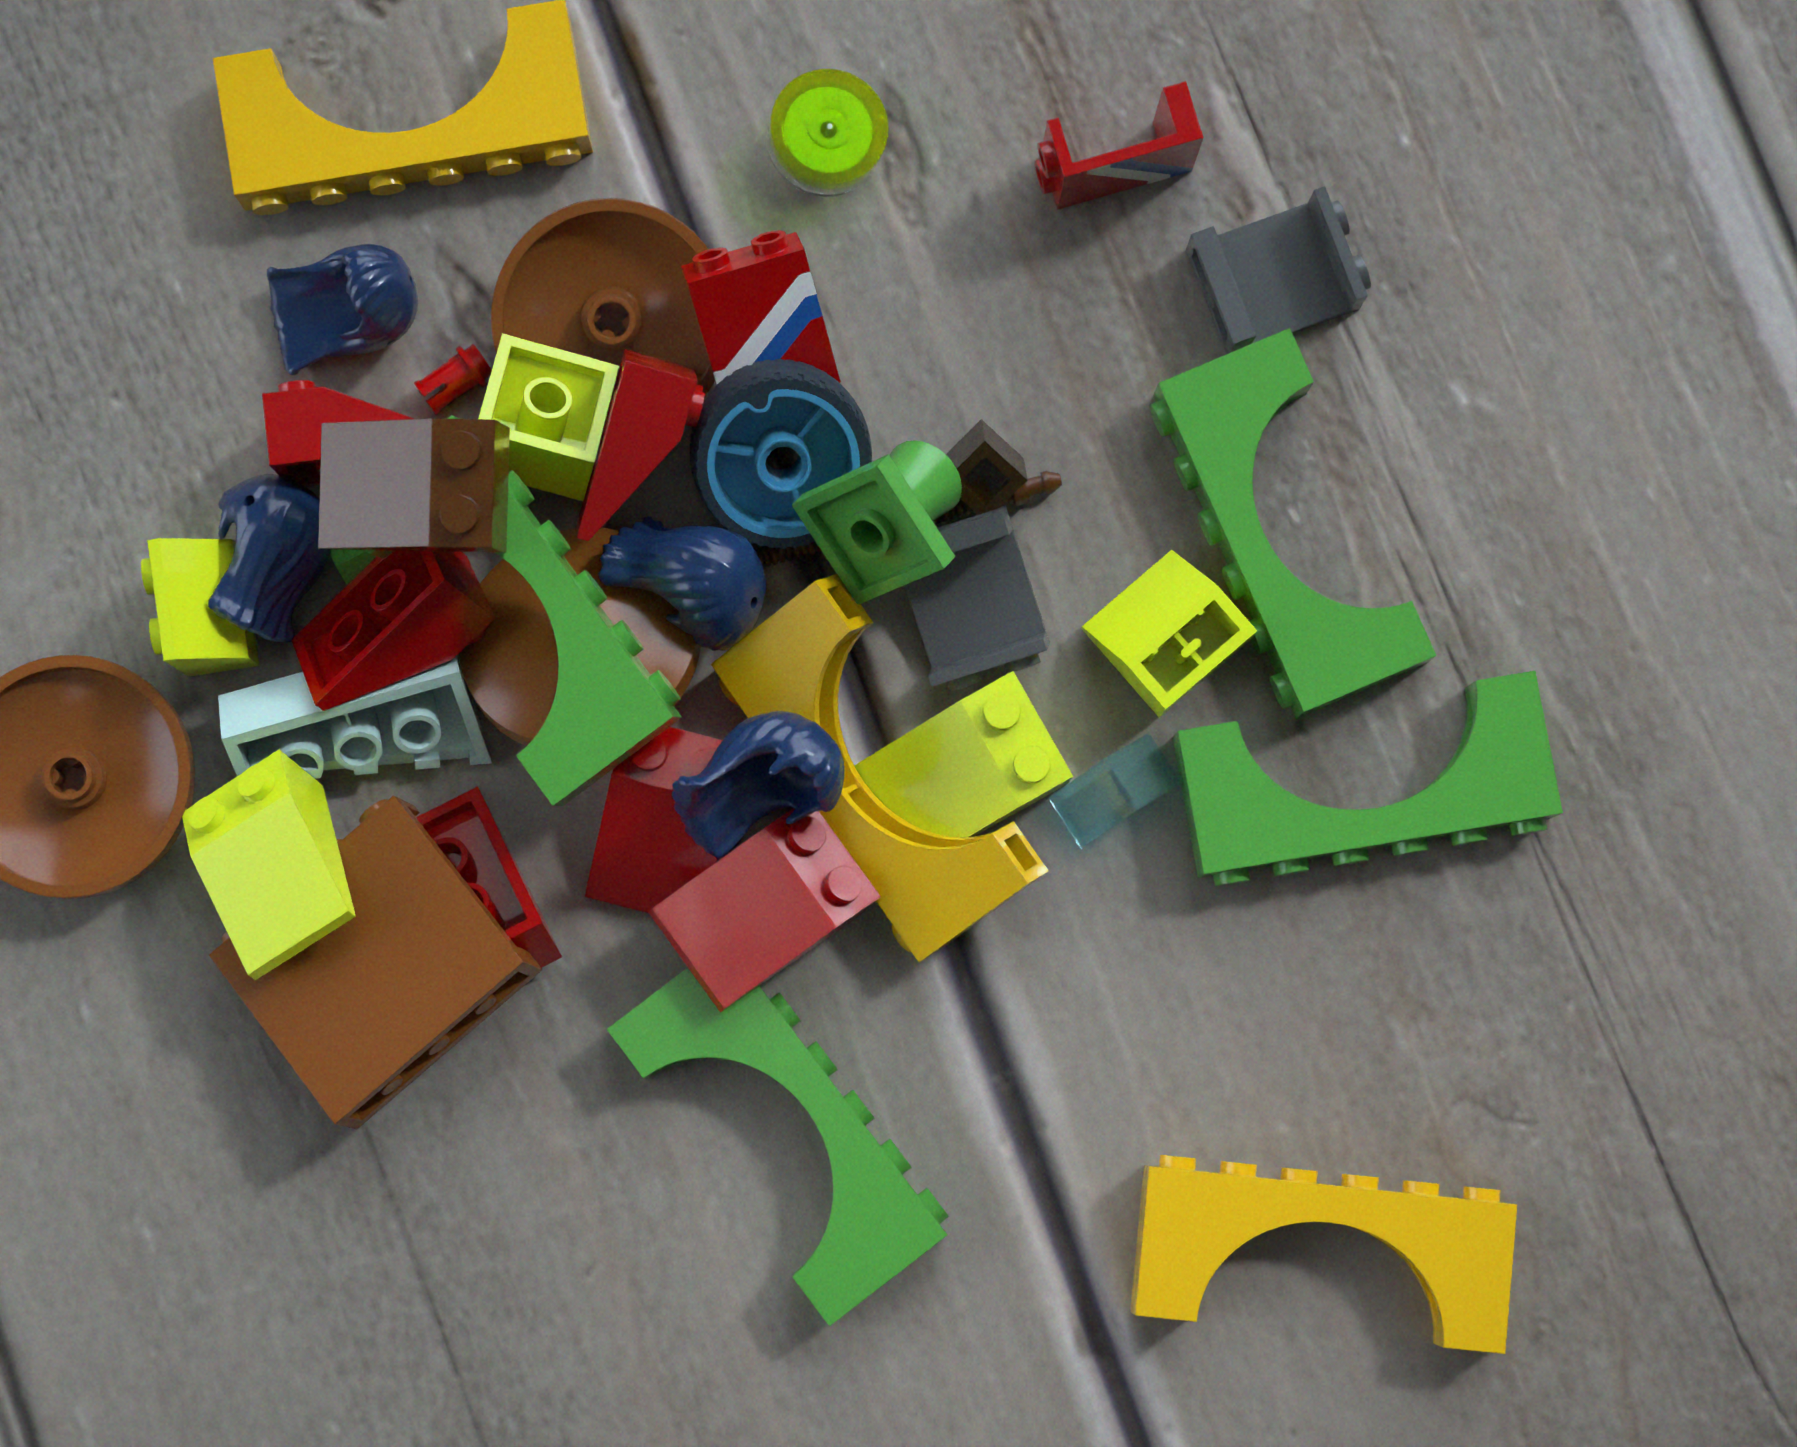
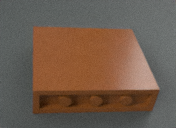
[209,795,543,1129]

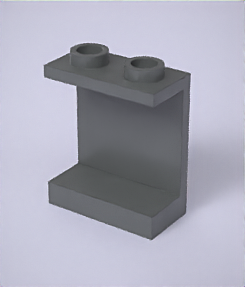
[1186,186,1371,354]
[905,506,1050,691]

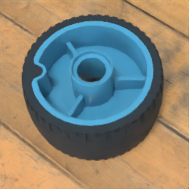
[690,359,872,549]

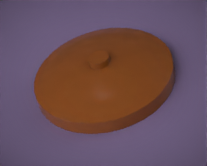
[491,198,715,395]
[459,528,701,746]
[0,655,195,899]

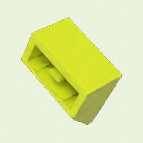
[141,538,260,677]
[1081,550,1257,718]

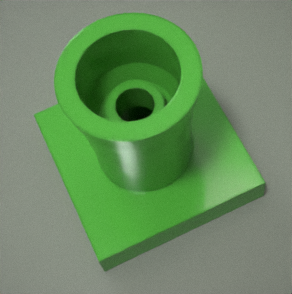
[792,440,962,605]

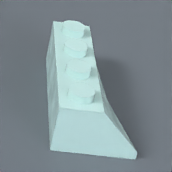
[218,654,492,778]

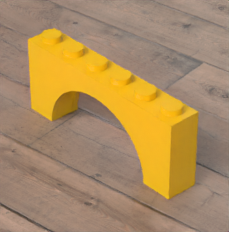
[213,0,593,215]
[711,574,1049,962]
[1130,1155,1517,1354]

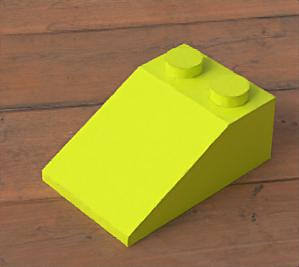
[854,671,1073,837]
[182,749,356,980]

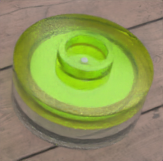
[766,69,889,197]

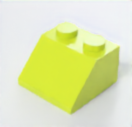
[478,333,619,501]

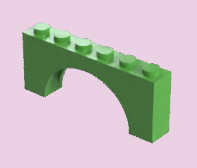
[1149,328,1437,719]
[367,415,682,806]
[1172,671,1563,887]
[607,968,949,1326]

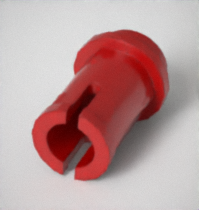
[414,344,492,415]

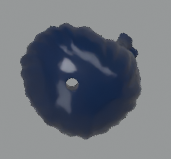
[267,244,418,375]
[208,474,331,642]
[598,516,766,651]
[672,711,845,859]

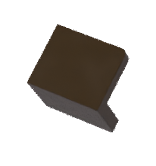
[946,419,1028,515]

